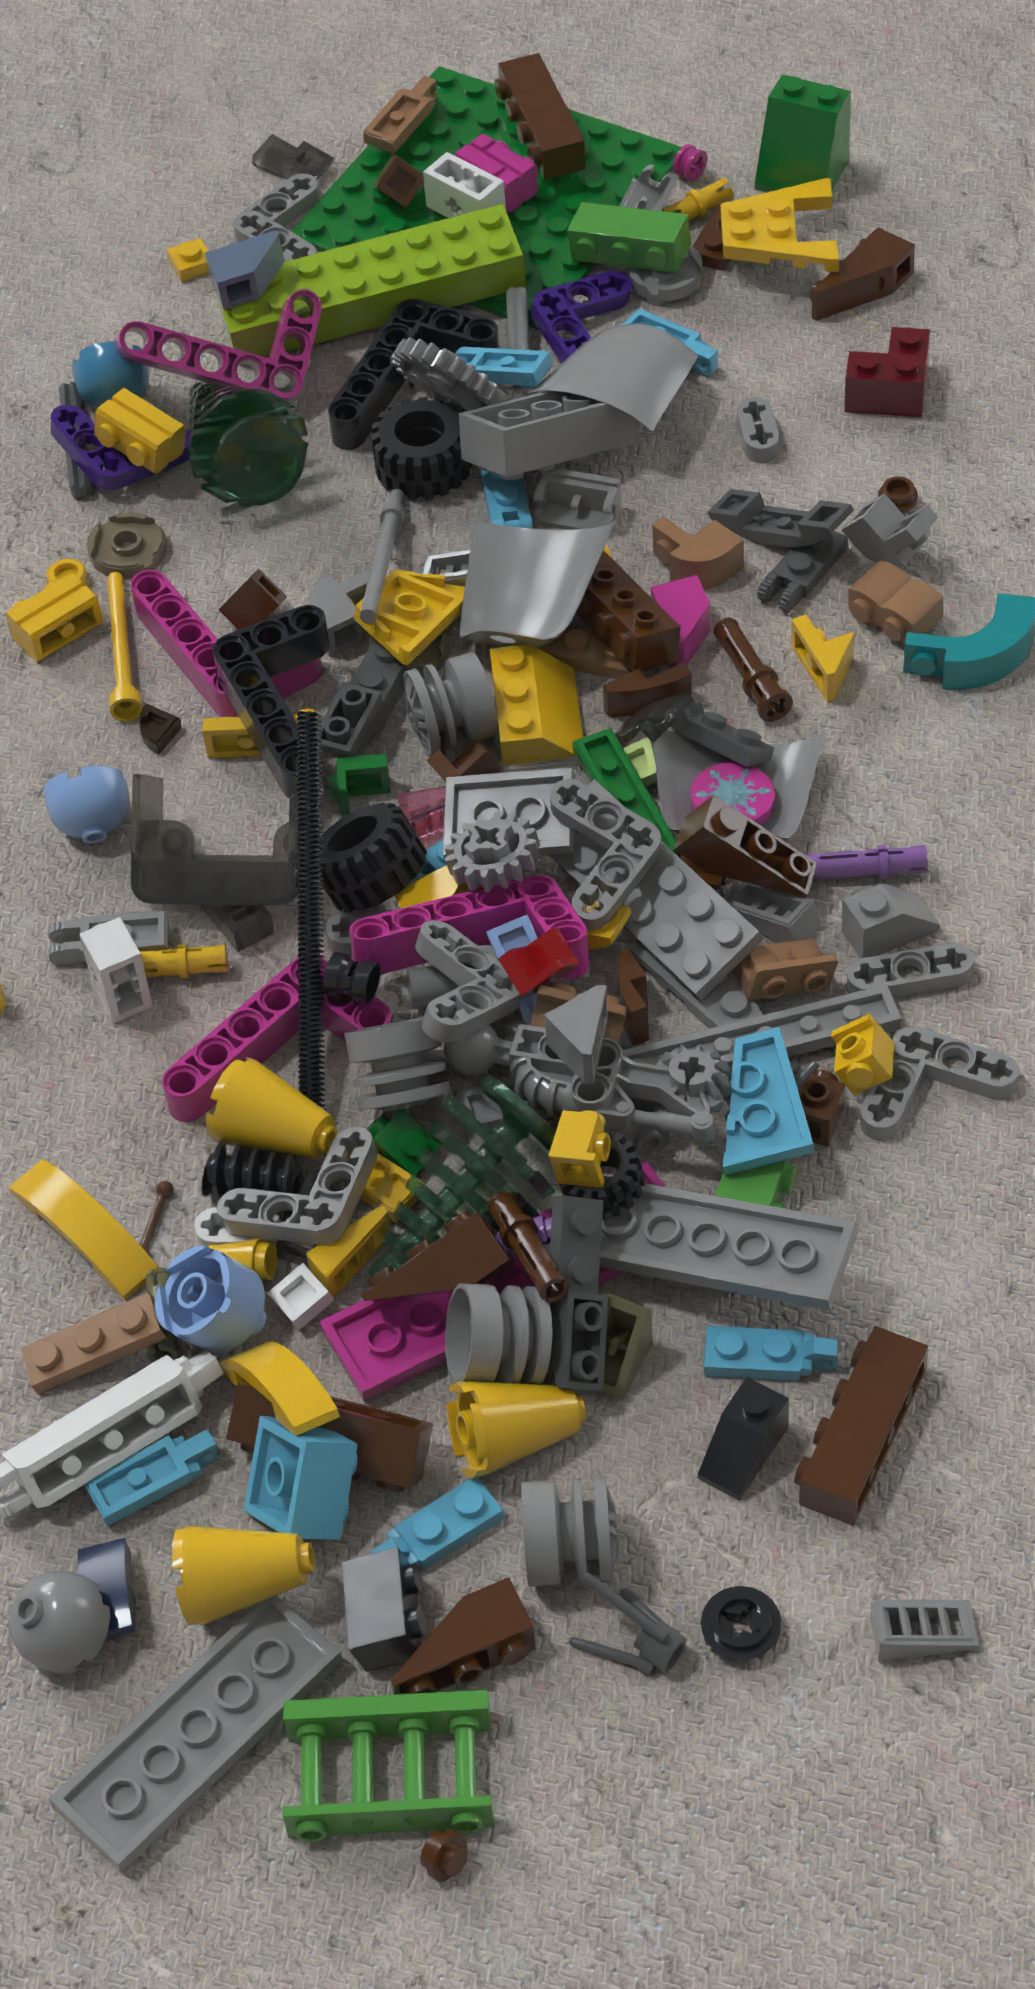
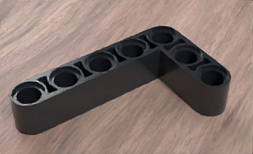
[328,299,500,450]
[212,605,330,801]

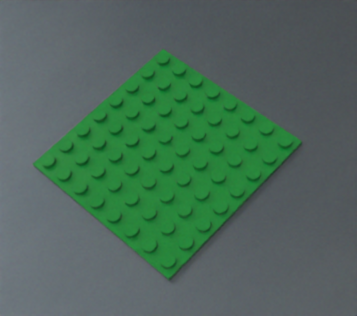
[291,66,682,330]

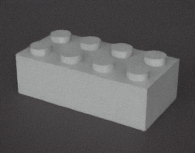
[459,391,635,480]

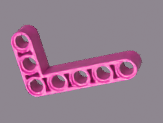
[115,289,322,403]
[130,570,323,717]
[349,875,589,979]
[162,957,393,1122]

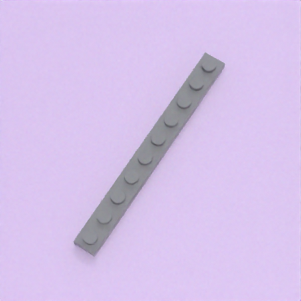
[456,984,902,1137]

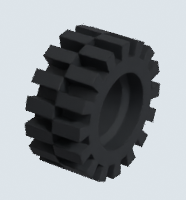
[559,1130,645,1220]

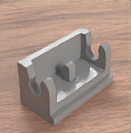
[619,165,678,211]
[533,468,621,537]

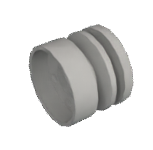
[404,652,498,756]
[344,1017,451,1111]
[445,1283,553,1384]
[521,1477,619,1587]

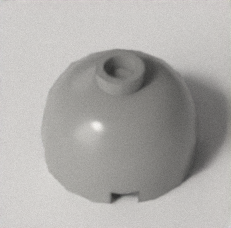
[9,1571,111,1674]

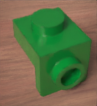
[329,754,391,816]
[367,1109,441,1177]

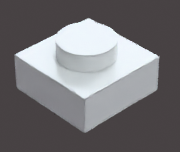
[267,1263,335,1330]

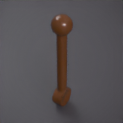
[139,1181,174,1256]

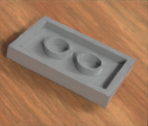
[443,767,576,858]

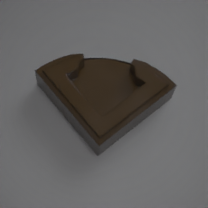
[140,703,182,755]

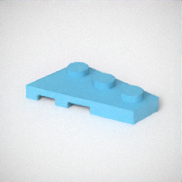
[723,1027,815,1176]

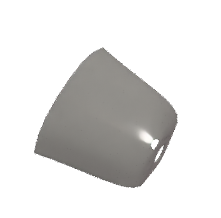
[524,323,698,431]
[460,519,617,647]
[650,721,827,840]

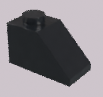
[698,1377,789,1501]

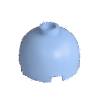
[43,766,130,843]

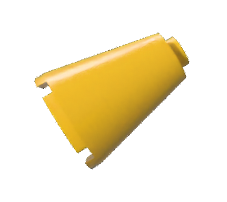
[206,1057,338,1158]
[447,1381,586,1479]
[172,1525,315,1626]

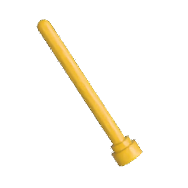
[107,572,143,722]

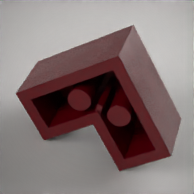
[844,327,930,417]

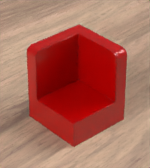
[498,928,580,997]

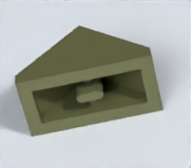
[601,1293,653,1399]

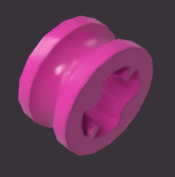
[673,144,708,182]

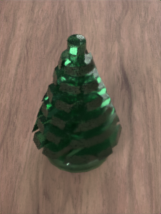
[189,382,308,507]
[368,1074,556,1278]

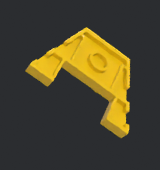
[721,178,839,272]

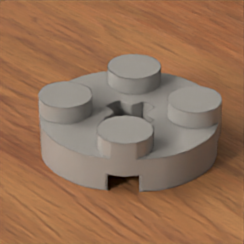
[627,246,703,306]

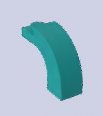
[903,593,1035,690]

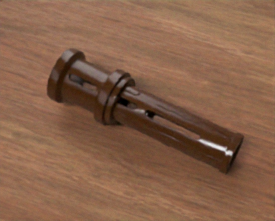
[713,617,793,722]

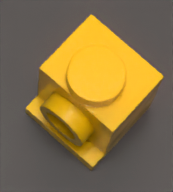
[831,1013,894,1096]
[548,1110,611,1188]

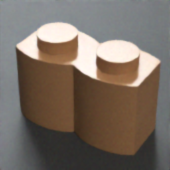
[848,561,943,644]

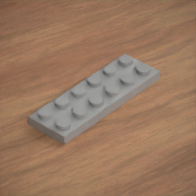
[549,779,764,1000]
[600,1176,858,1311]
[49,1596,342,1873]

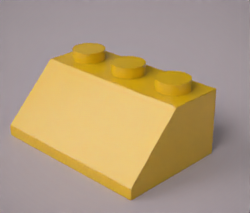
[490,645,583,773]

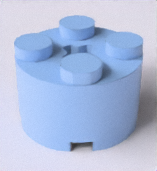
[155,1246,266,1356]

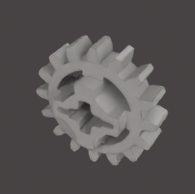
[444,812,541,892]

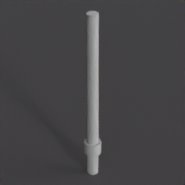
[360,489,405,624]

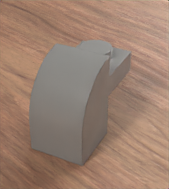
[841,493,938,568]
[309,568,371,657]

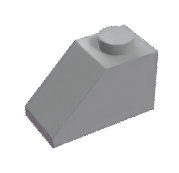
[842,883,940,958]

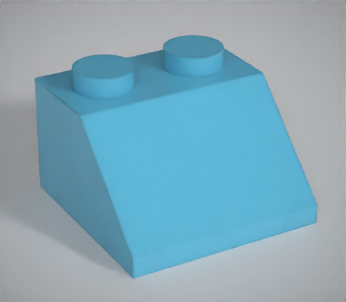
[243,1416,358,1540]

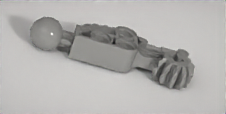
[443,1024,731,1144]

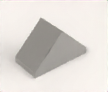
[544,985,609,1085]

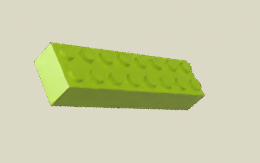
[217,204,527,357]

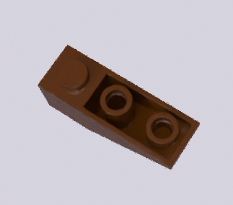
[810,227,915,321]
[674,794,817,898]
[361,1211,516,1301]
[390,1577,536,1695]

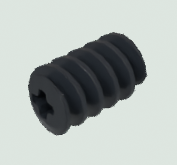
[201,1141,304,1213]

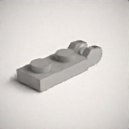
[47,911,169,966]

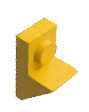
[791,614,855,702]

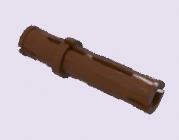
[487,1191,569,1303]

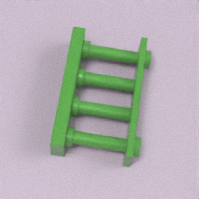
[283,1690,494,1842]

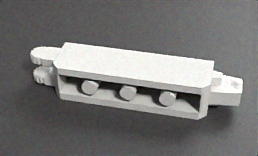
[0,1351,224,1519]

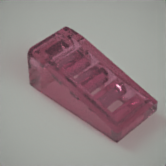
[397,786,446,840]

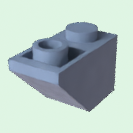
[205,230,285,310]

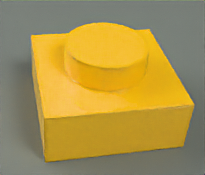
[166,237,209,282]

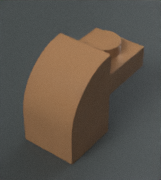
[652,517,744,589]

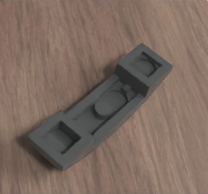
[707,489,854,547]

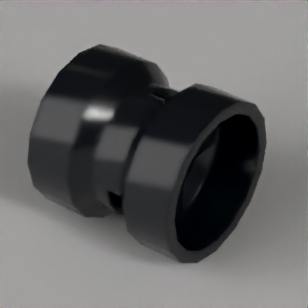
[323,952,381,1006]

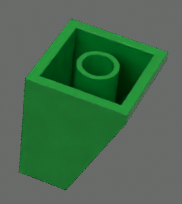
[754,74,851,192]

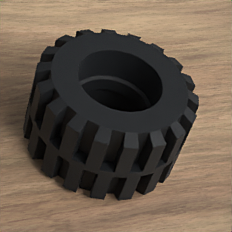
[371,397,472,500]
[320,803,427,912]

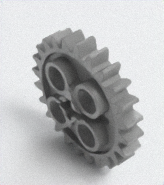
[391,337,509,412]

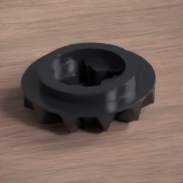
[701,1586,781,1665]

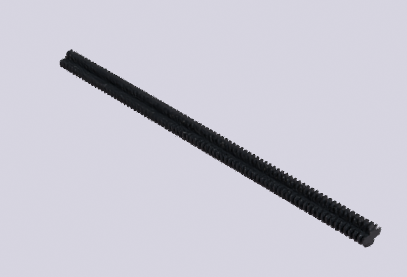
[297,711,325,1107]

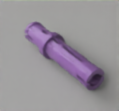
[805,844,928,880]

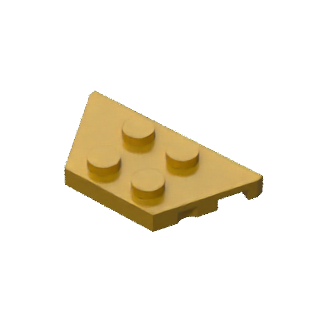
[354,569,465,666]

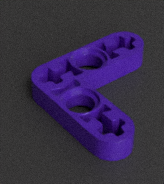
[530,271,632,364]
[50,405,193,491]

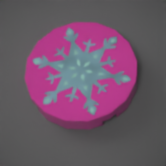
[691,763,775,825]

